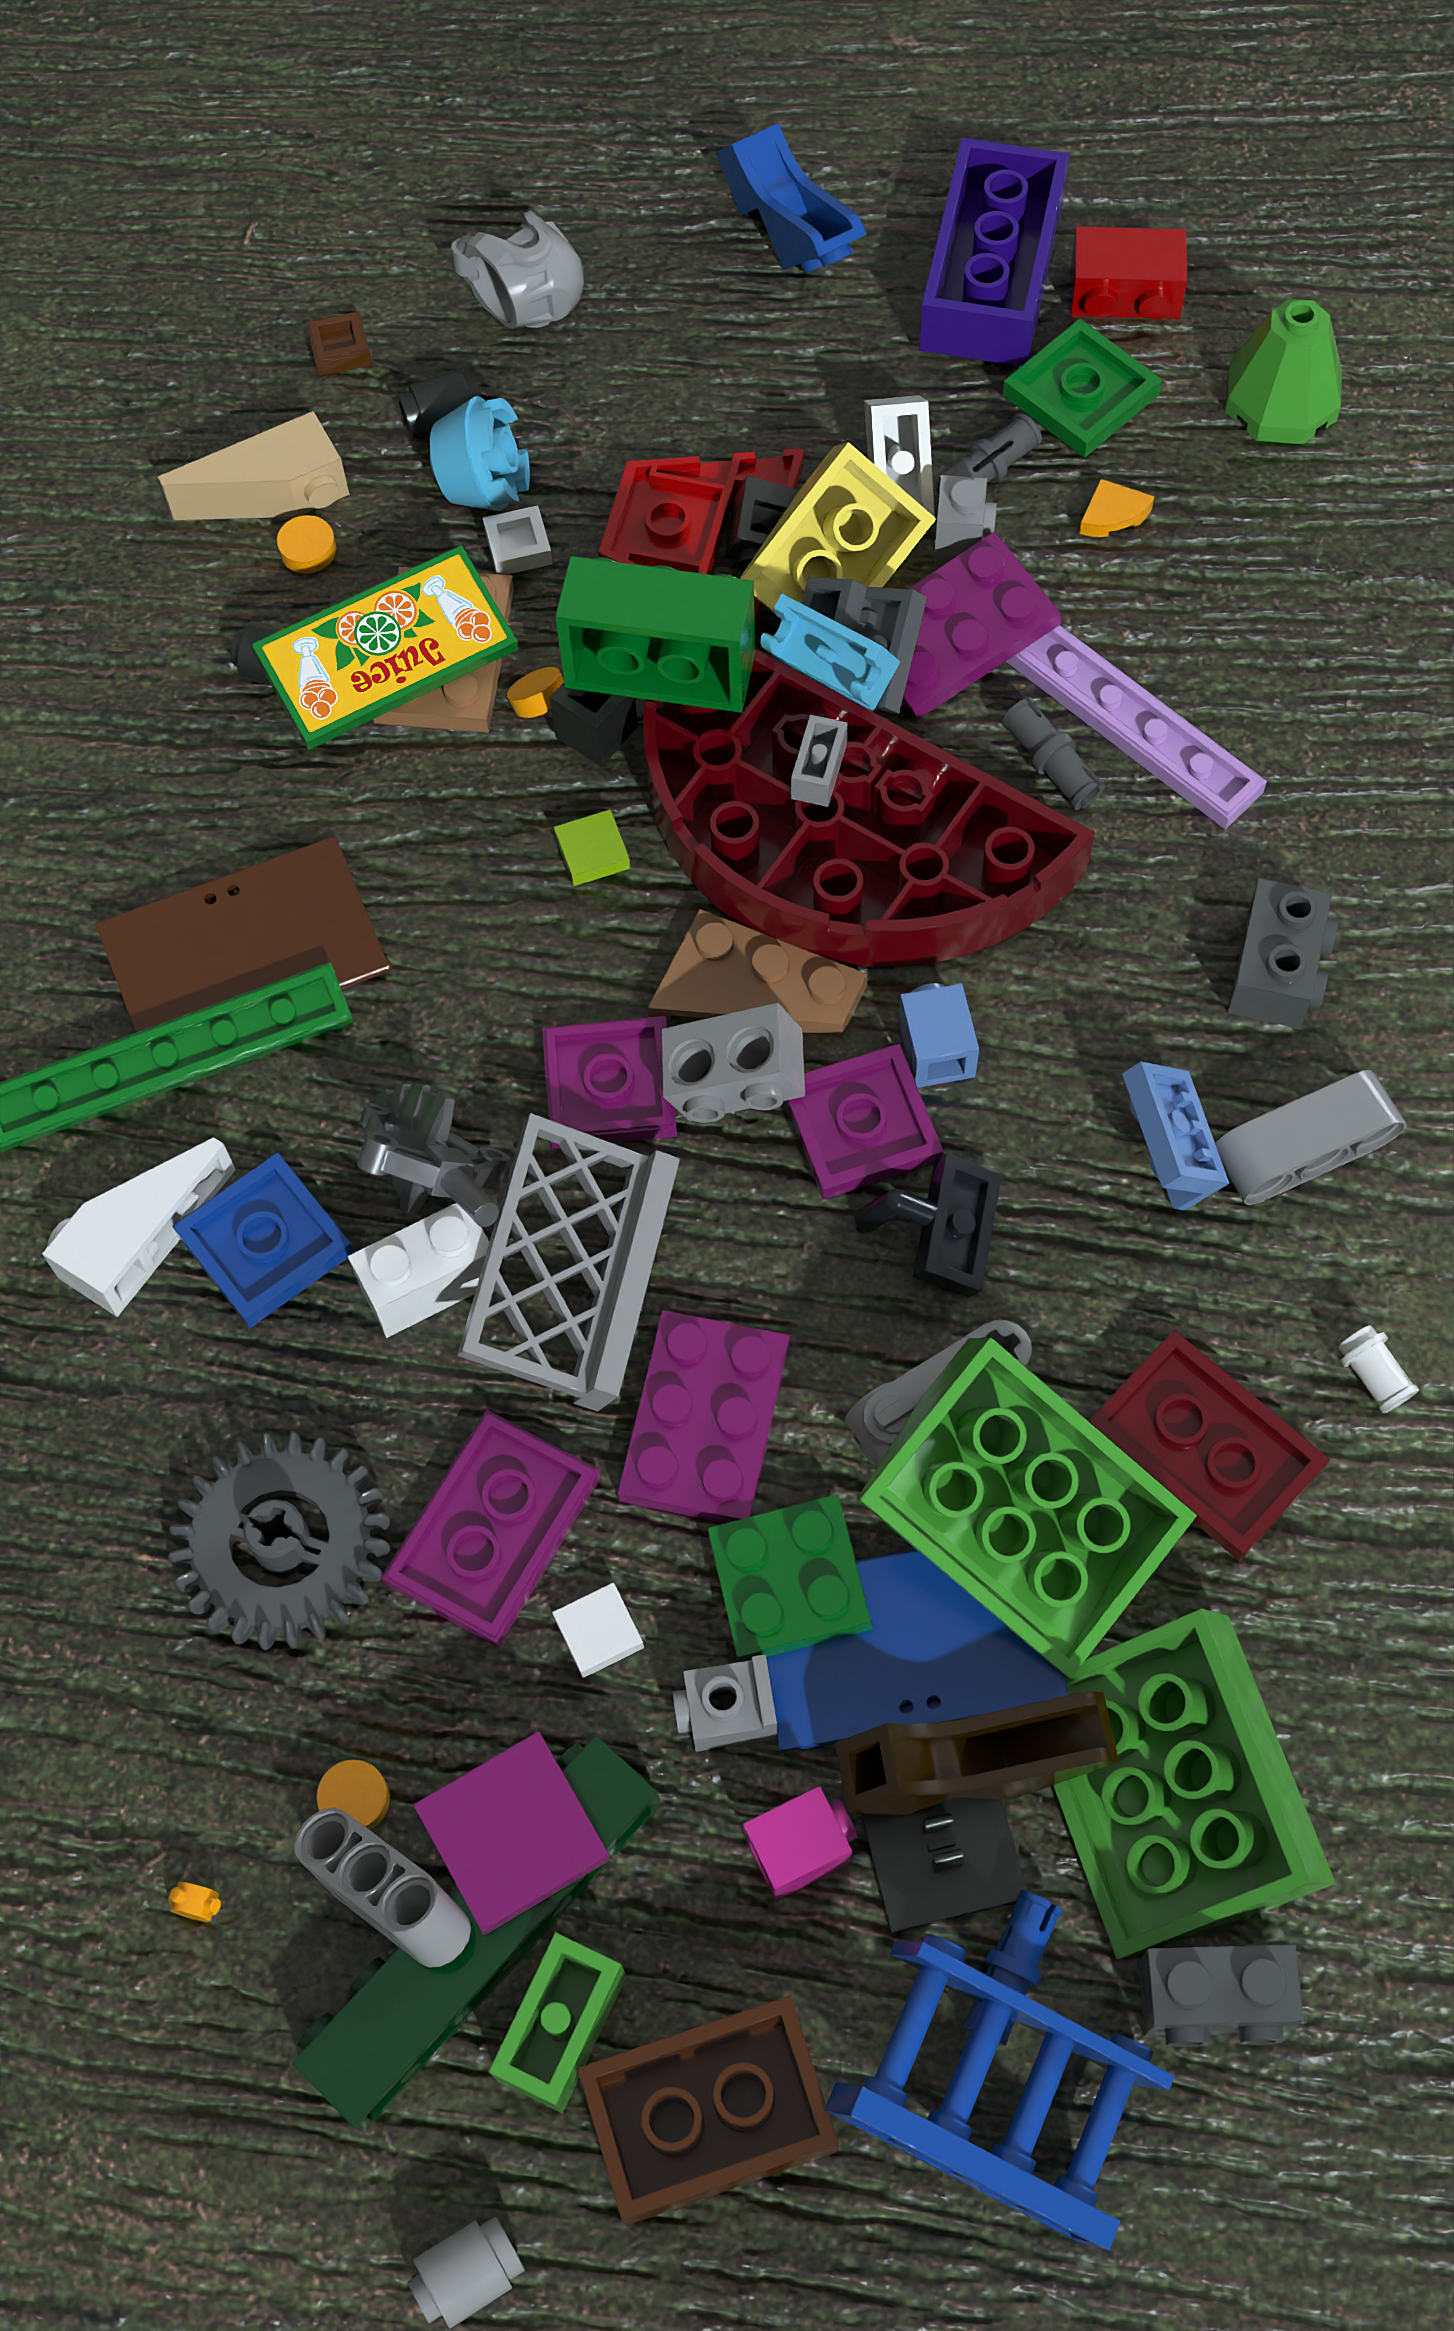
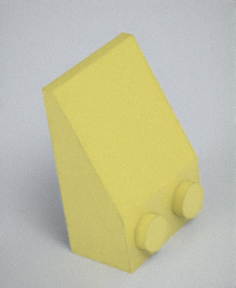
[739,442,936,619]

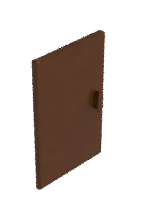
[95,836,392,1033]

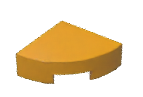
[1079,479,1155,537]

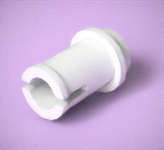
[1338,1325,1419,1414]

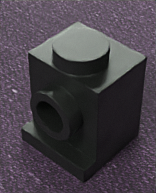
[725,475,799,572]

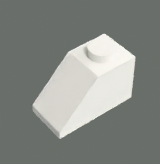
[864,395,935,517]

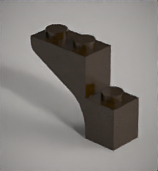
[835,1691,1119,1816]

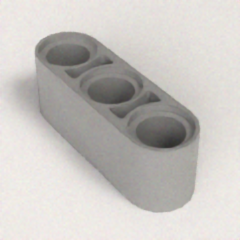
[1215,1070,1406,1205]
[294,1808,471,1967]

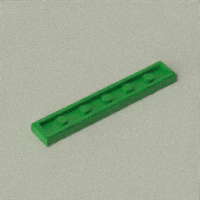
[0,962,353,1153]

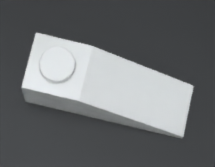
[42,1137,235,1317]

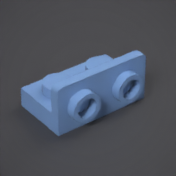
[1122,1061,1229,1210]

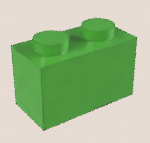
[489,1932,626,2114]

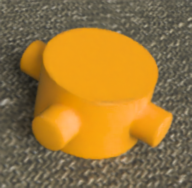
[168,1882,221,1922]

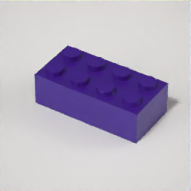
[919,138,1069,366]

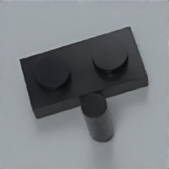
[855,1153,1002,1298]

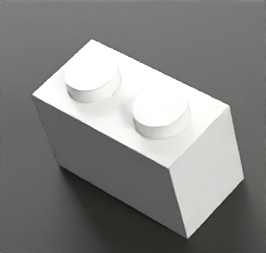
[348,1203,500,1338]

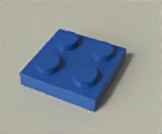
[172,1152,355,1329]

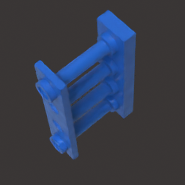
[824,1934,1175,2250]

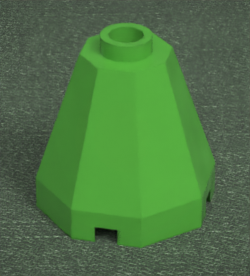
[1225,298,1342,444]

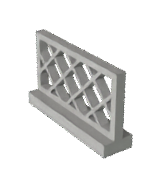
[457,1113,680,1412]

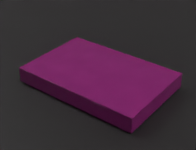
[381,1409,602,1648]

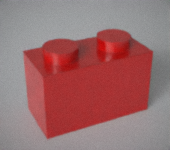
[1071,227,1187,319]

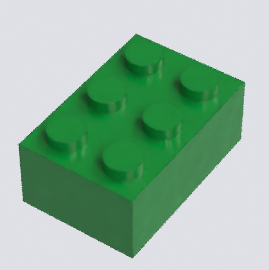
[555,556,755,713]

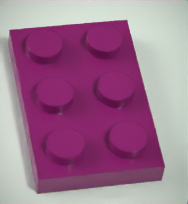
[902,532,1062,721]
[618,1310,790,1523]

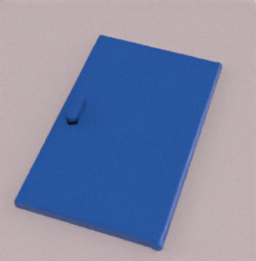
[766,1549,1067,1753]

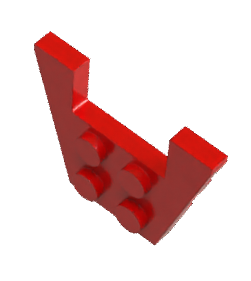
[598,448,804,633]

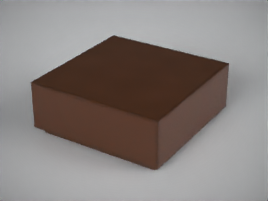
[306,311,372,377]

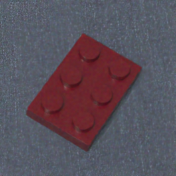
[1088,1330,1330,1562]

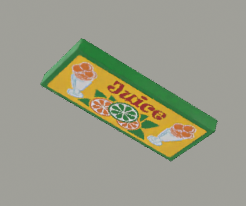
[251,545,518,750]

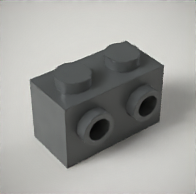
[1227,878,1339,1029]
[1138,1944,1304,2047]

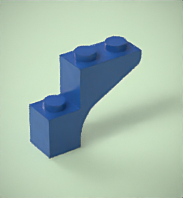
[716,123,867,273]

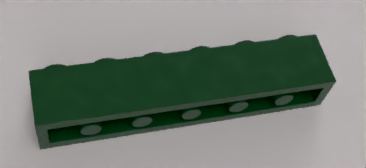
[292,1735,661,2133]

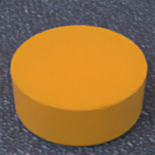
[277,515,337,574]
[507,667,564,718]
[317,1760,390,1830]

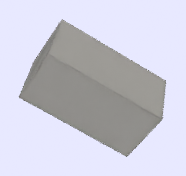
[791,715,848,807]

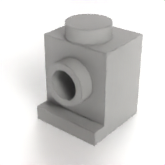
[934,475,997,565]
[672,1655,777,1752]

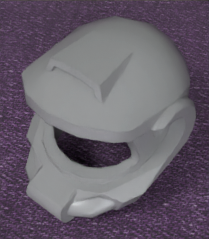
[451,210,584,329]

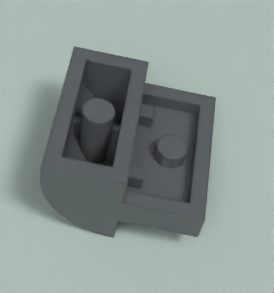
[802,577,927,713]

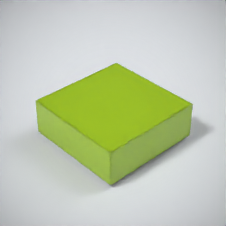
[554,809,631,886]

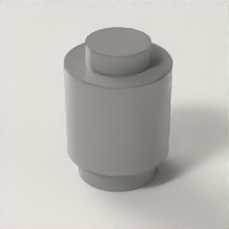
[407,2216,525,2329]

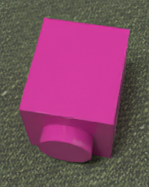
[743,1786,858,1901]

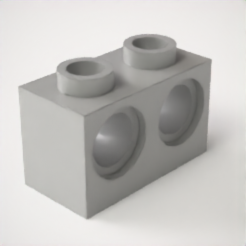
[662,1003,805,1123]

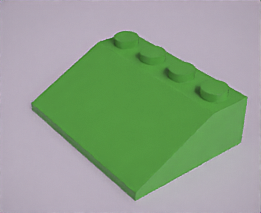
[857,1337,1197,1679]
[1053,1609,1336,1960]

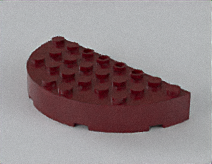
[644,649,1095,967]

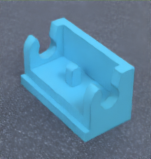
[760,593,901,712]

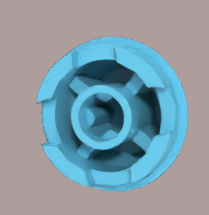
[430,396,530,511]

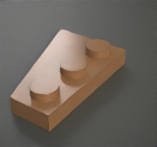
[648,909,868,1036]

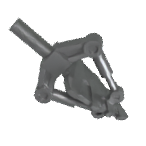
[357,1084,510,1227]

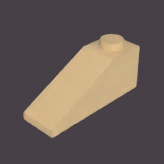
[158,411,350,520]

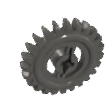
[168,1431,390,1650]

